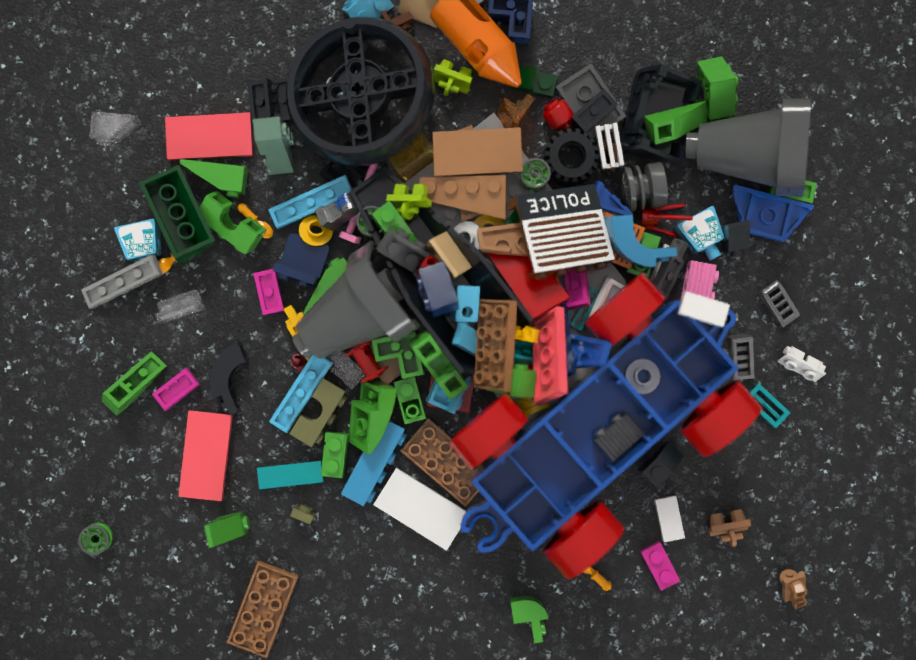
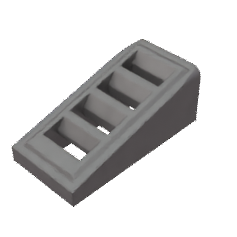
[757,280,800,328]
[727,334,755,381]

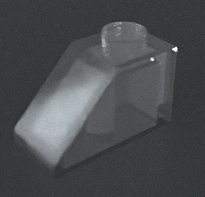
[89,111,141,146]

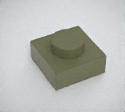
[290,504,316,524]

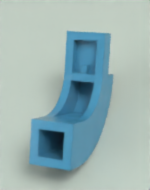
[604,215,677,267]

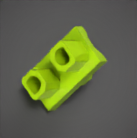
[433,59,472,96]
[386,184,432,220]

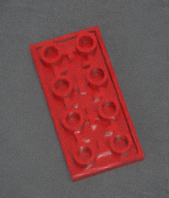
[485,253,569,320]

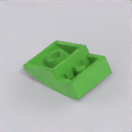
[348,378,397,454]

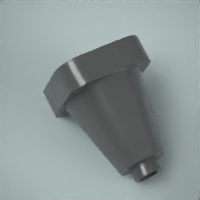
[686,98,811,197]
[292,241,421,359]

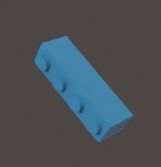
[341,420,407,506]

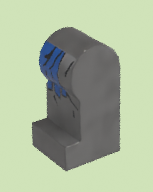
[315,193,359,231]

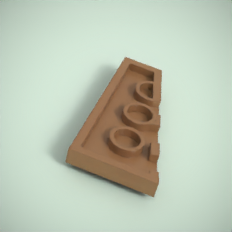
[419,175,507,220]

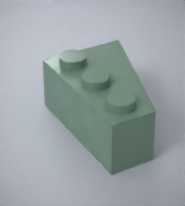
[253,116,295,175]

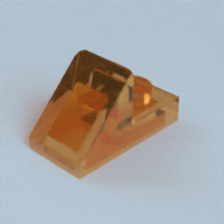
[498,94,535,128]

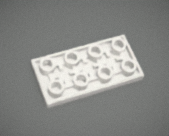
[373,467,466,551]

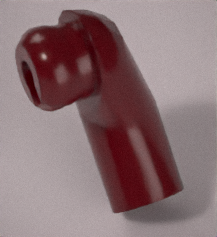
[291,353,307,374]

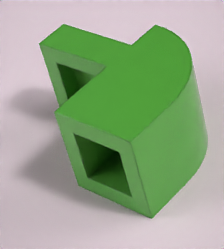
[510,596,548,643]

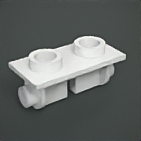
[777,346,826,382]

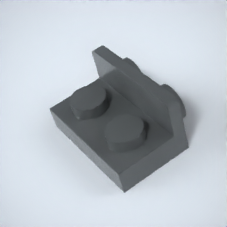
[376,227,431,272]

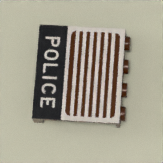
[508,184,615,280]

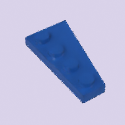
[571,334,612,369]

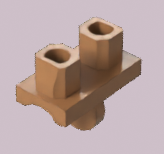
[708,509,751,547]
[780,569,807,609]

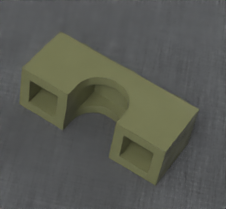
[289,378,348,447]

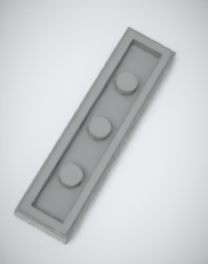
[81,255,163,309]

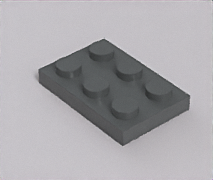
[555,64,626,139]

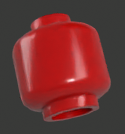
[542,98,574,131]

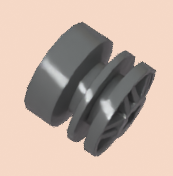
[621,162,668,212]

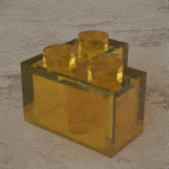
[389,127,434,181]

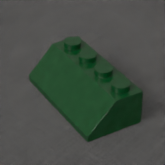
[138,165,216,265]

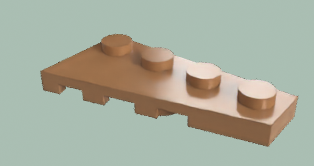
[477,223,529,257]

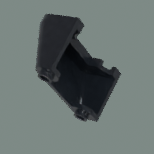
[620,64,702,164]

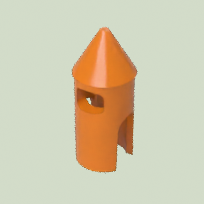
[430,0,522,87]

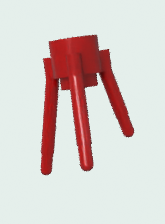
[641,204,693,238]

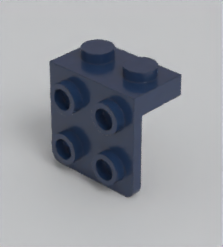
[273,233,330,288]

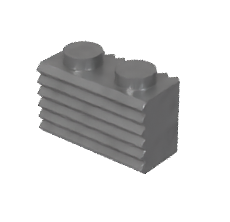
[592,411,645,462]

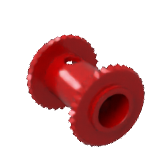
[346,340,388,383]

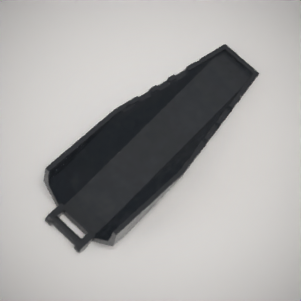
[350,166,534,379]

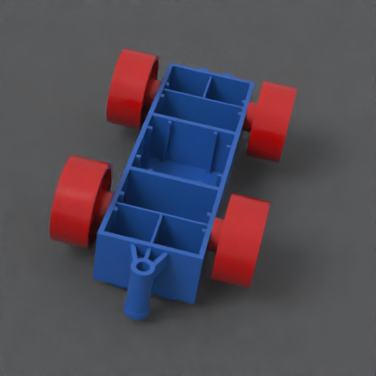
[448,272,762,579]

